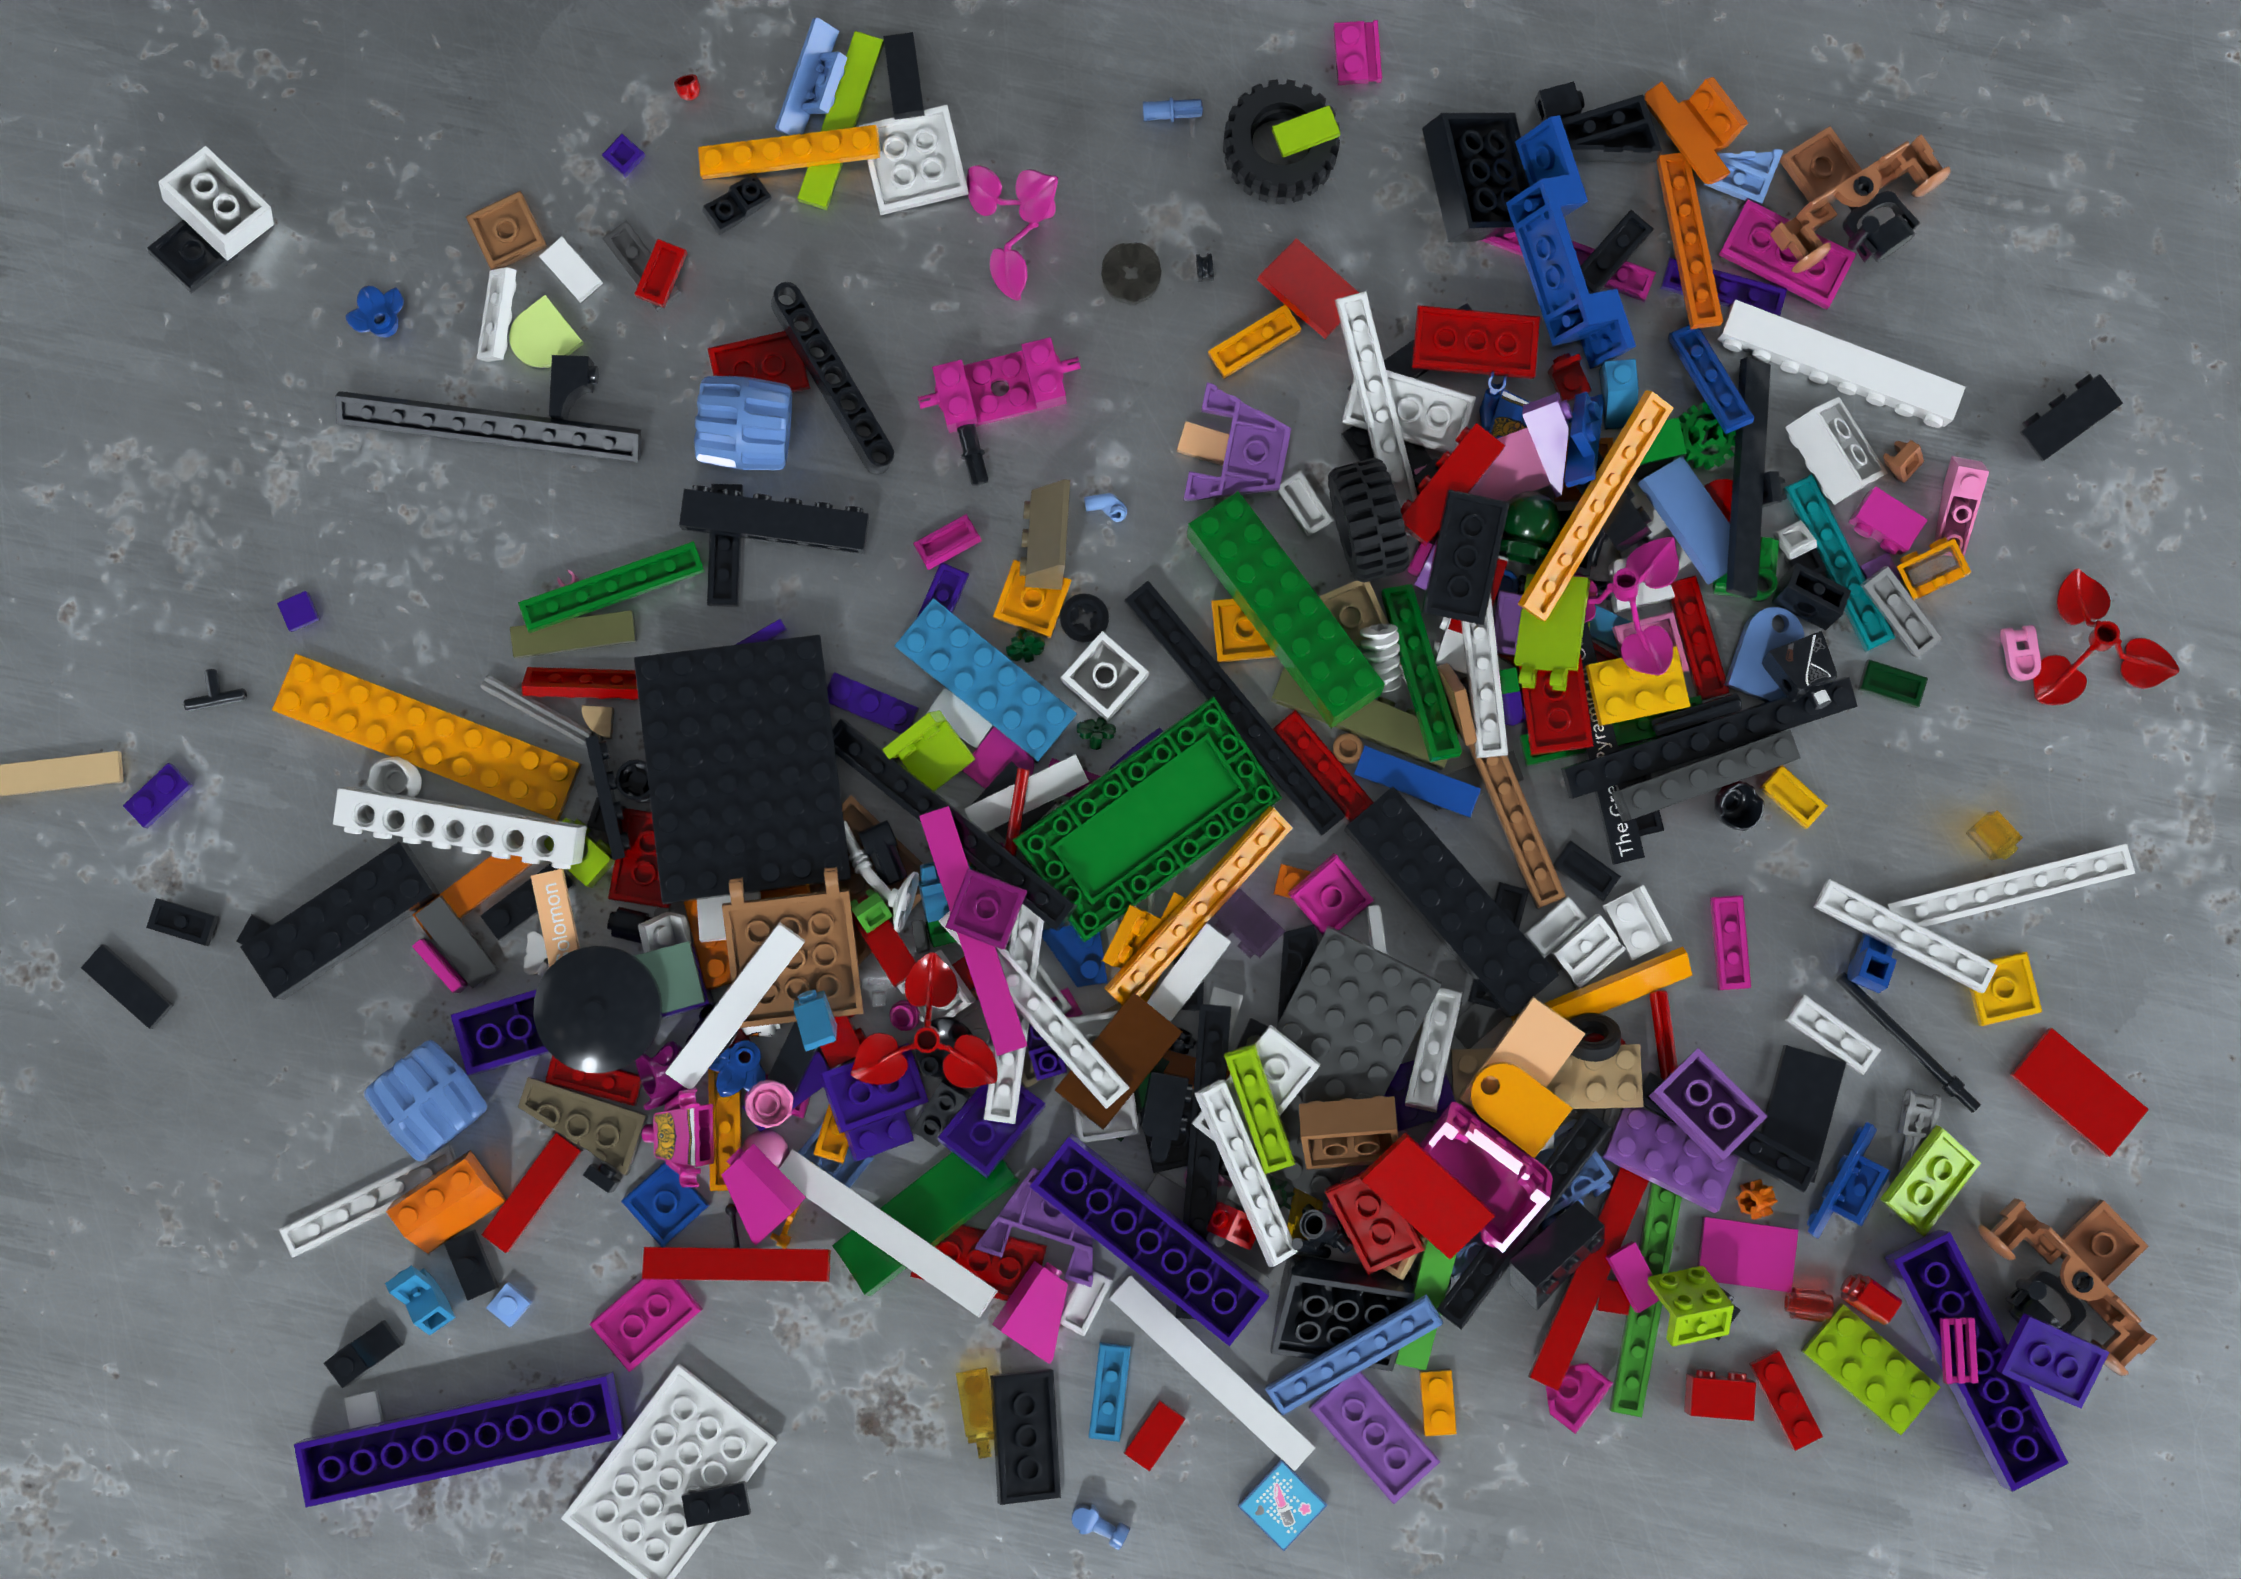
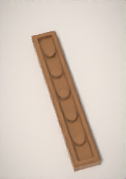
[1468,744,1566,909]

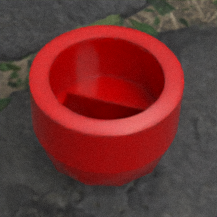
[674,74,700,101]

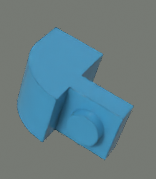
[385,1265,456,1336]

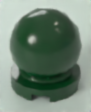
[1499,491,1561,566]

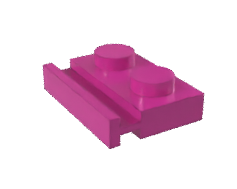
[1333,20,1382,85]

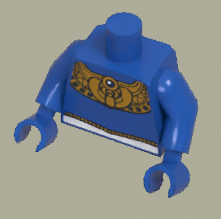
[1479,372,1573,439]

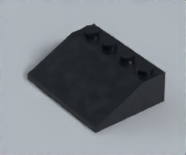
[1422,113,1530,242]
[1270,1255,1416,1371]

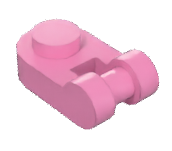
[2000,625,2041,682]

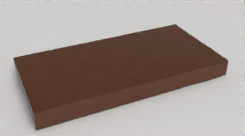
[1055,992,1182,1130]

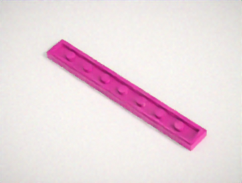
[919,806,1028,1056]

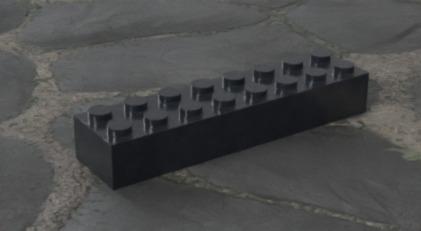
[1344,786,1559,1018]

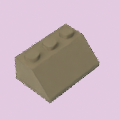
[1019,479,1070,590]

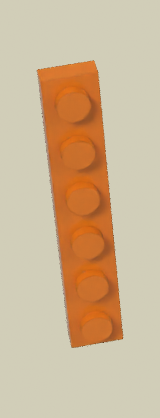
[1656,153,1723,329]

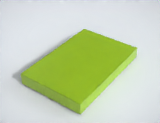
[1880,1125,1981,1237]

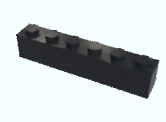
[679,485,869,554]

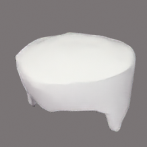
[366,756,422,797]

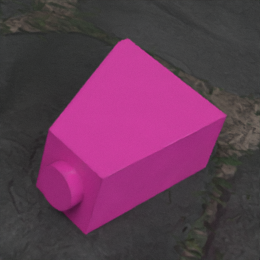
[721,1143,806,1246]
[992,1261,1068,1364]

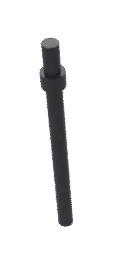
[1835,972,1981,1113]

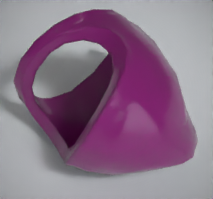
[635,1041,688,1110]

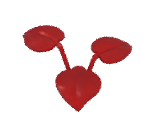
[2033,568,2180,706]
[851,952,998,1088]

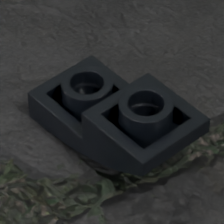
[702,173,772,235]

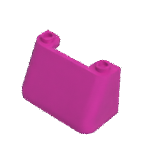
[1420,1102,1553,1252]

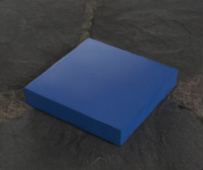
[621,1162,710,1247]

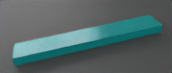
[1783,474,1896,652]

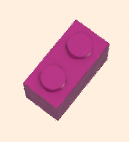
[1848,486,1928,555]

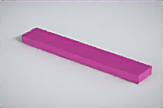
[1480,232,1656,302]

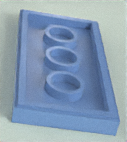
[1637,456,1730,585]

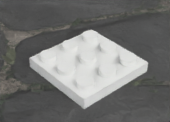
[859,105,969,215]

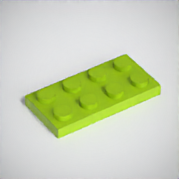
[1801,1303,1941,1435]

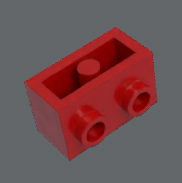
[1684,1369,1756,1421]

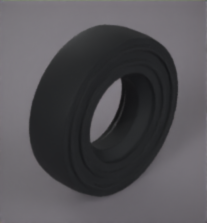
[1569,1013,1621,1062]

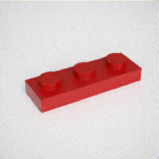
[1749,1349,1823,1451]

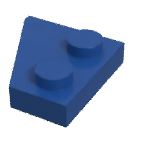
[1042,925,1108,987]

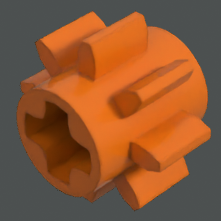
[1736,1179,1778,1220]

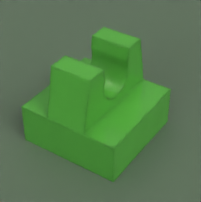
[851,888,893,934]

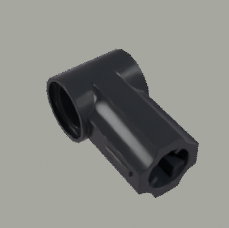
[858,820,908,886]

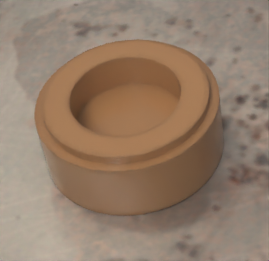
[1332,733,1364,764]

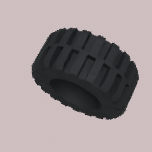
[1223,79,1340,204]
[1328,458,1410,583]

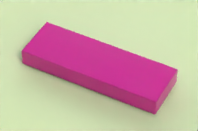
[1710,895,1751,990]

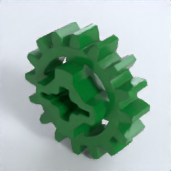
[1679,402,1736,470]

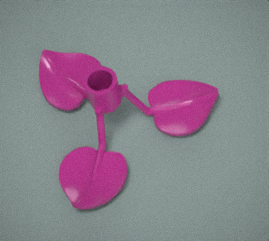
[967,165,1058,301]
[1573,537,1679,676]

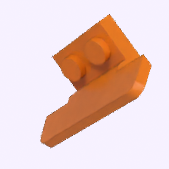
[1644,77,1748,184]

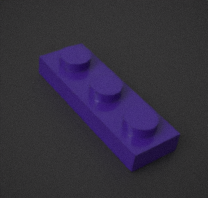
[827,672,919,734]

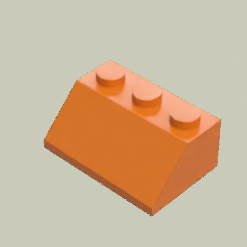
[386,1150,506,1254]

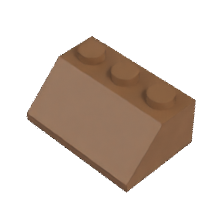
[1299,1096,1399,1170]

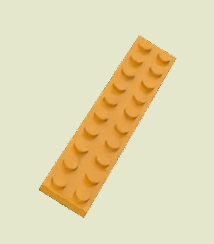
[272,653,582,821]

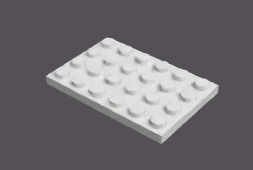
[561,1364,778,1579]

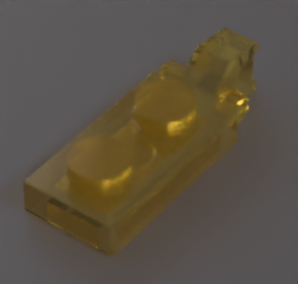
[956,1367,994,1459]

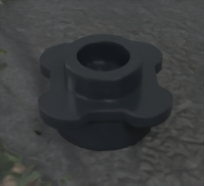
[1170,1027,1197,1054]

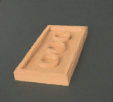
[1459,996,1585,1109]

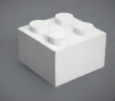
[1061,631,1149,722]

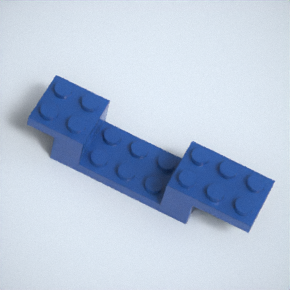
[1506,115,1636,369]

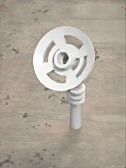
[844,821,919,933]

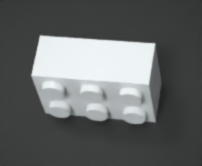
[158,146,274,261]

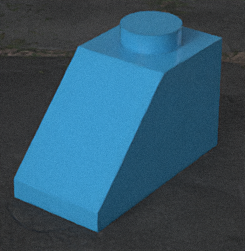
[1599,359,1639,430]
[793,990,837,1051]

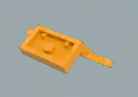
[1102,892,1185,1002]

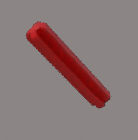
[1649,990,1678,1080]

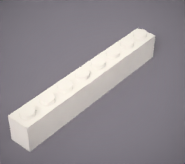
[1716,300,1966,428]

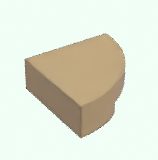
[582,705,614,739]

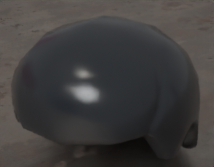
[1714,781,1765,831]

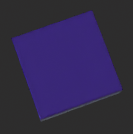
[602,133,646,178]
[277,591,320,632]

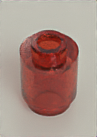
[1784,1287,1834,1322]

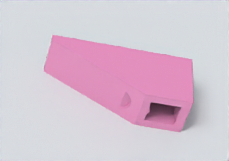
[1934,456,1989,557]

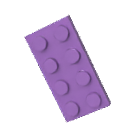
[1602,1108,1739,1213]

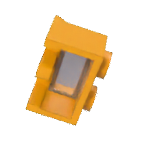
[1896,537,1971,601]

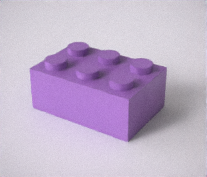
[1649,1048,1768,1164]

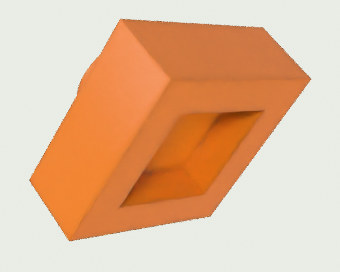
[1273,864,1311,899]

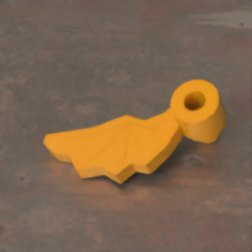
[770,1203,802,1249]

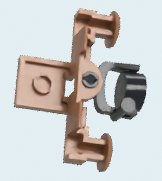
[1770,126,1951,273]
[1978,1198,2157,1376]

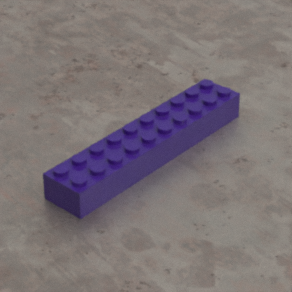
[294,1372,625,1508]

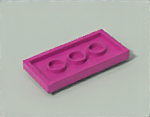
[1718,199,1856,310]

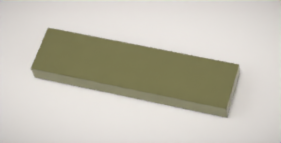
[510,610,637,659]

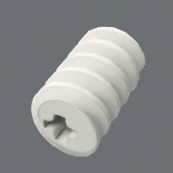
[1360,624,1401,693]

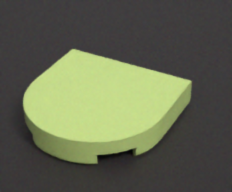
[509,295,584,368]

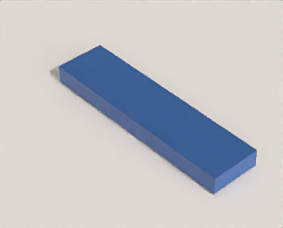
[1668,325,1754,434]
[1354,746,1481,818]

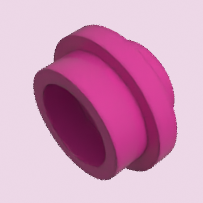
[889,1000,920,1031]

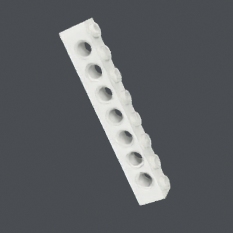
[333,787,587,869]

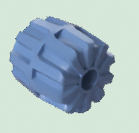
[694,376,792,470]
[364,1040,487,1162]

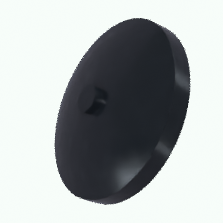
[533,946,662,1073]

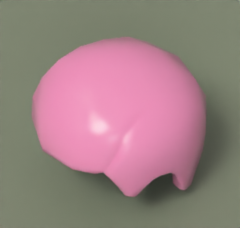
[745,1080,794,1128]
[742,1130,789,1169]

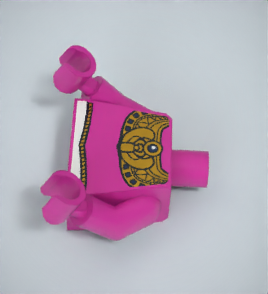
[641,1088,714,1187]

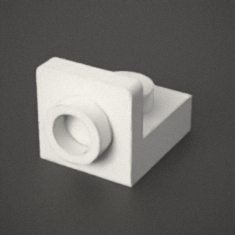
[638,912,692,953]

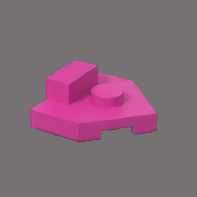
[1545,1363,1613,1434]

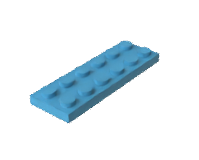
[894,598,1077,762]

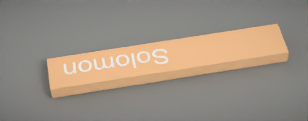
[531,869,580,967]

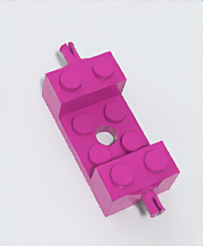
[918,337,1081,433]

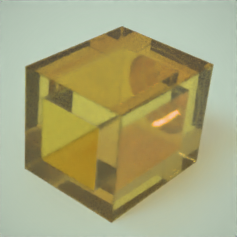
[1966,810,2023,860]

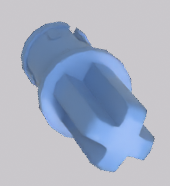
[1143,97,1203,122]

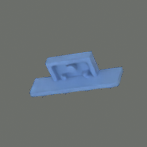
[775,18,848,136]

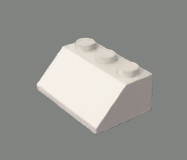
[1785,397,1888,505]

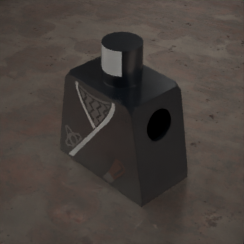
[1762,631,1837,710]

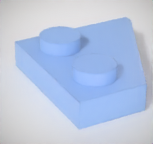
[1703,149,1784,205]

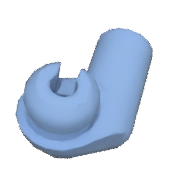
[1084,493,1127,522]

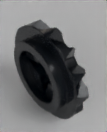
[1060,594,1109,643]

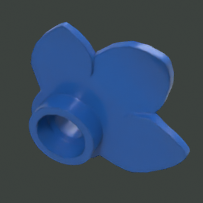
[346,286,404,338]
[709,1040,766,1097]

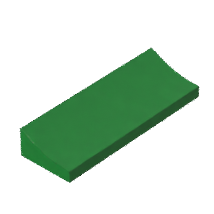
[832,1152,1020,1296]

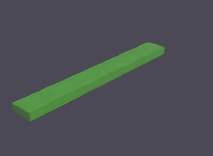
[1609,1182,1682,1418]

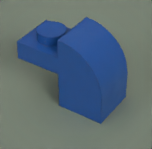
[1847,933,1897,993]

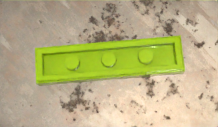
[1224,1044,1295,1174]

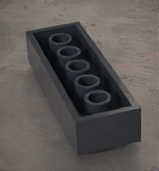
[240,842,440,1000]

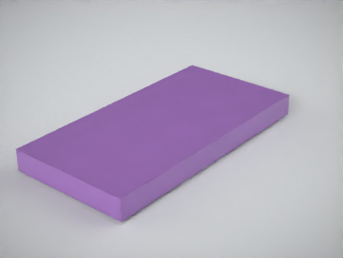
[1309,1371,1440,1504]

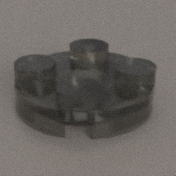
[1101,242,1162,306]

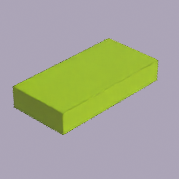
[1272,105,1341,158]

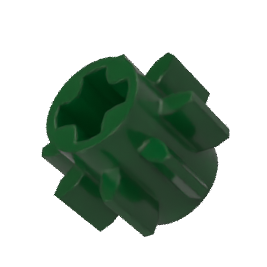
[1270,1176,1295,1209]

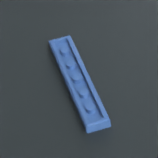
[1265,1295,1443,1416]

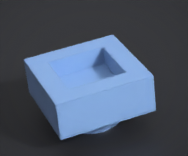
[486,1282,532,1328]

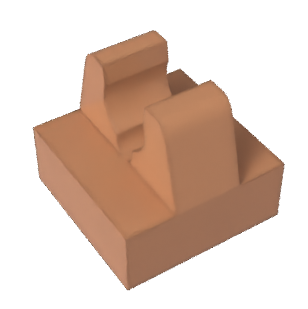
[1883,440,1924,483]

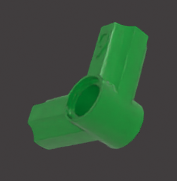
[1712,537,1779,602]

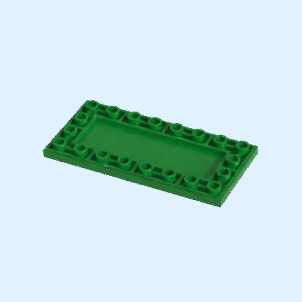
[1013,697,1282,942]

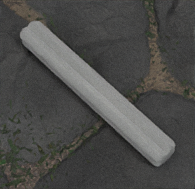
[481,675,593,745]

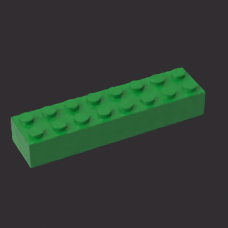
[1187,491,1385,729]

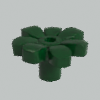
[1006,629,1045,663]
[1077,717,1116,750]

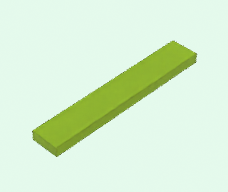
[797,31,884,210]

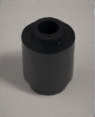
[607,907,653,943]

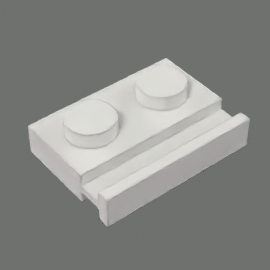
[1602,885,1672,961]
[1550,914,1626,989]

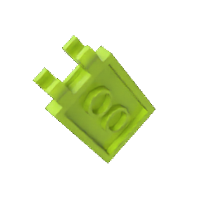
[1514,574,1590,691]

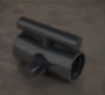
[1292,1204,1353,1258]

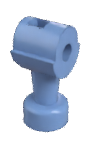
[1072,1504,1130,1550]

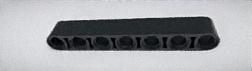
[771,282,894,474]

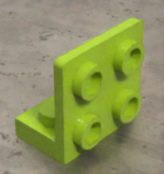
[882,710,975,791]
[1647,1266,1734,1347]

